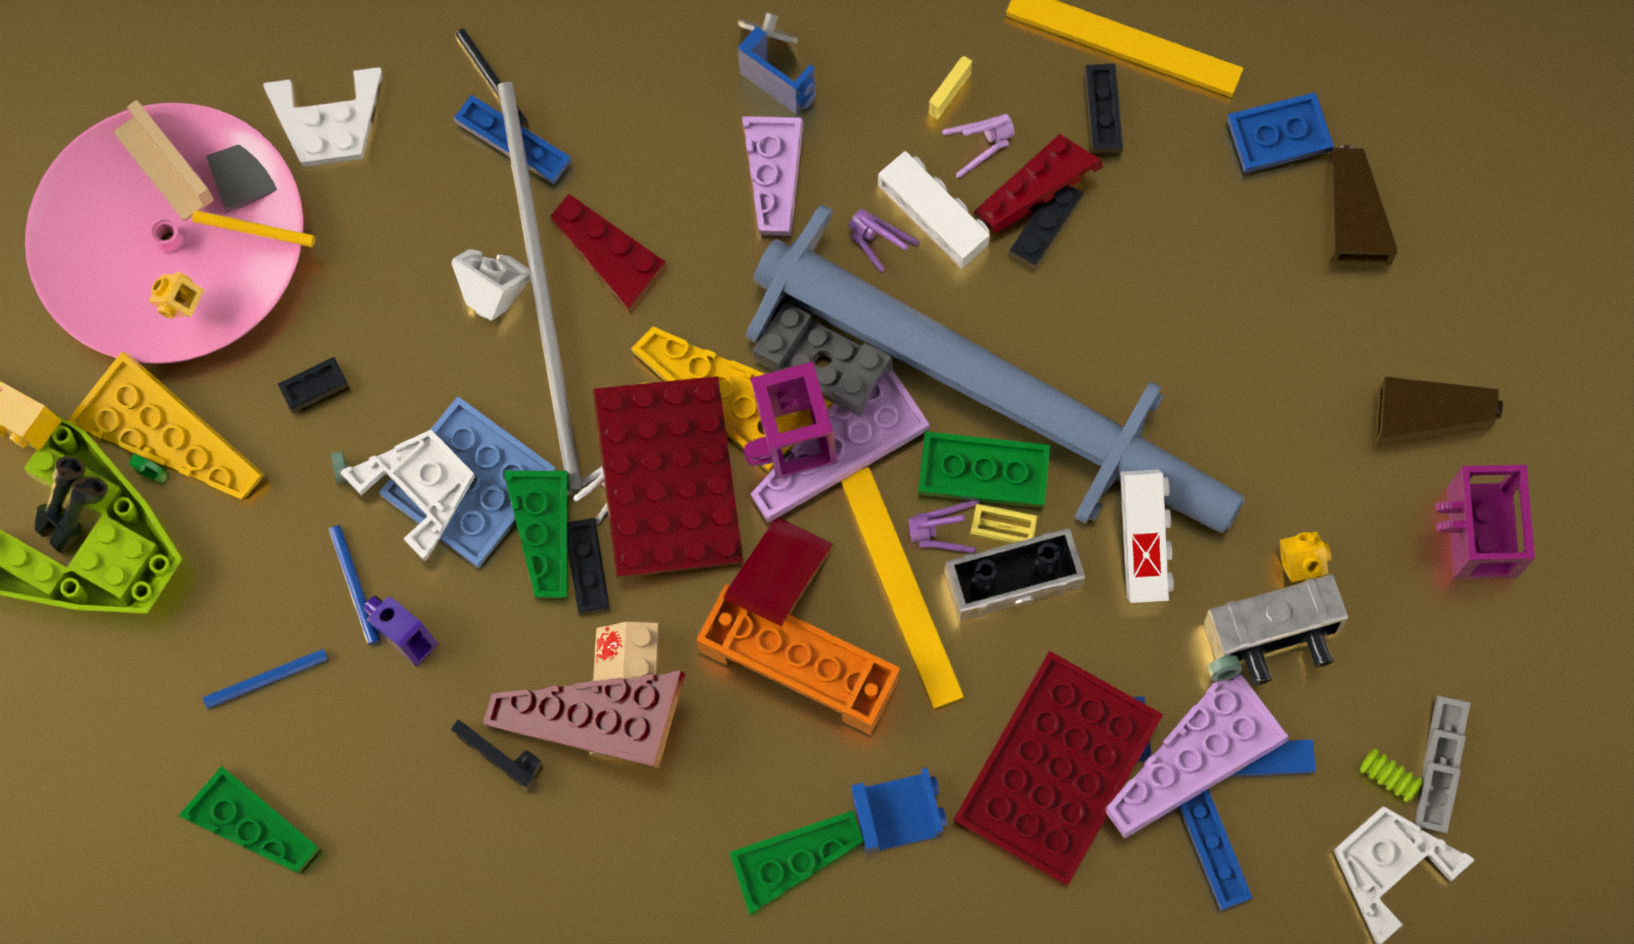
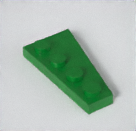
[503,471,567,598]
[178,766,320,874]
[729,810,863,915]

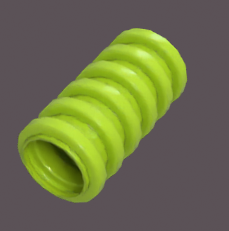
[1360,748,1423,803]

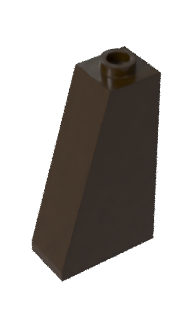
[1328,145,1397,264]
[1375,377,1503,446]

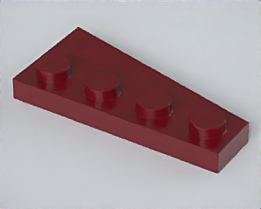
[973,134,1103,233]
[550,194,666,312]

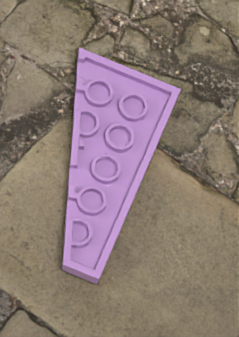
[751,369,930,523]
[1106,673,1288,838]

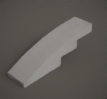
[1414,695,1471,833]

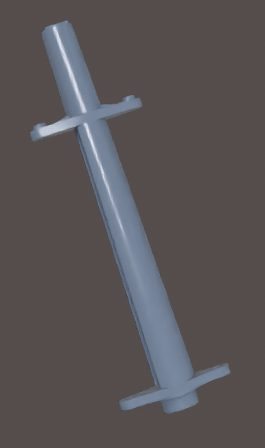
[746,204,1245,534]

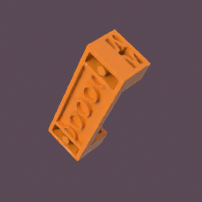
[696,584,900,736]

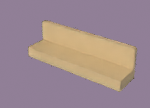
[114,100,214,221]

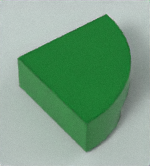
[129,454,169,484]

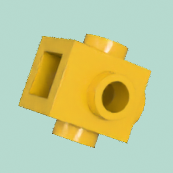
[148,272,204,320]
[1280,532,1332,582]

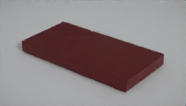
[723,517,833,627]

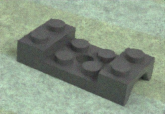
[752,302,893,417]

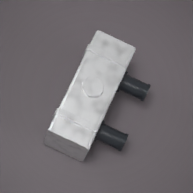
[944,528,1085,622]
[1204,574,1348,686]

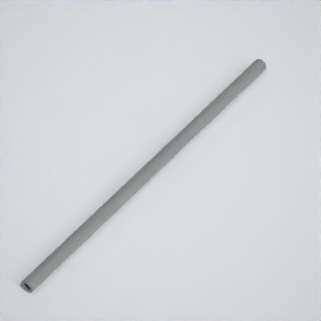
[498,82,583,493]

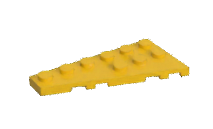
[632,327,833,472]
[67,352,265,499]

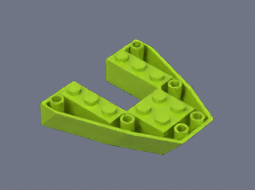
[0,417,182,614]

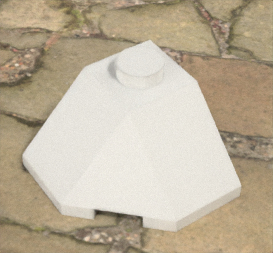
[451,249,531,321]

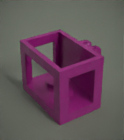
[743,361,838,479]
[1436,465,1535,579]

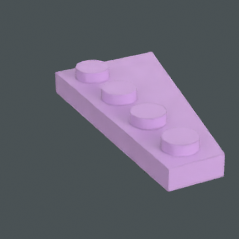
[742,117,804,236]

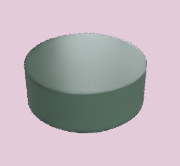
[331,451,347,484]
[1207,655,1242,682]

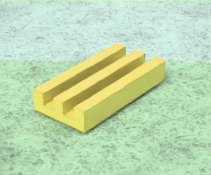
[929,56,973,120]
[970,504,1039,544]

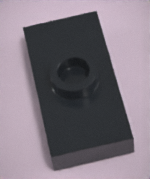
[278,357,349,413]

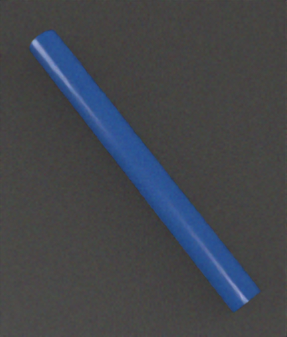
[329,525,380,646]
[203,648,328,709]

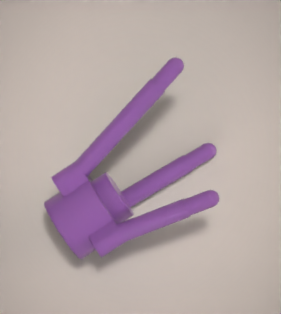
[848,208,919,272]
[909,501,980,553]

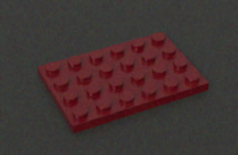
[592,376,744,578]
[953,650,1164,886]

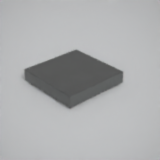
[206,135,277,213]

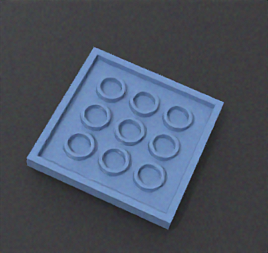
[379,396,557,569]

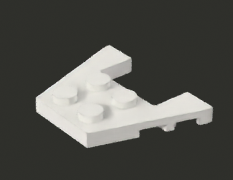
[263,67,383,167]
[340,430,475,562]
[1333,806,1474,944]

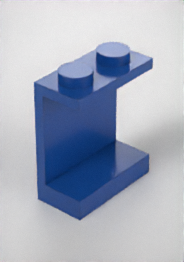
[738,26,816,115]
[851,768,948,854]

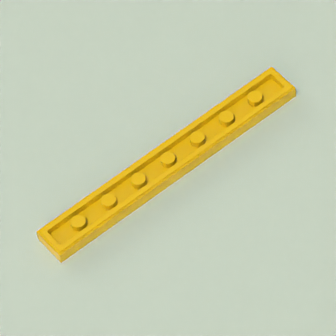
[1006,0,1243,98]
[840,467,964,710]

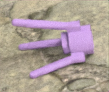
[943,114,1015,178]

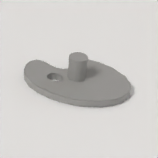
[738,12,799,43]

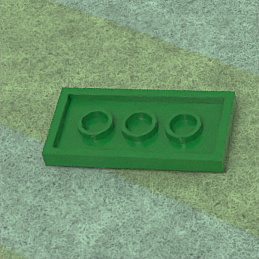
[918,431,1050,509]

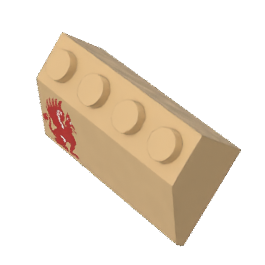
[589,622,661,756]

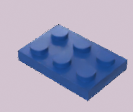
[1227,92,1334,173]

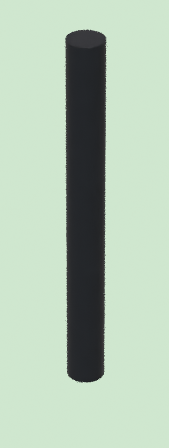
[455,29,528,127]

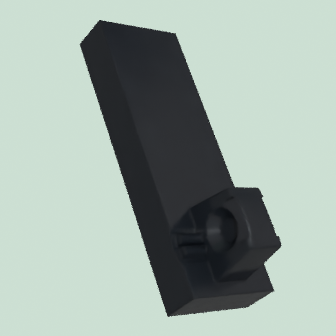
[450,719,542,793]

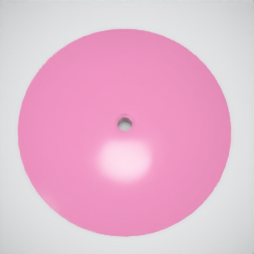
[25,103,303,364]

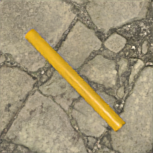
[192,210,315,247]

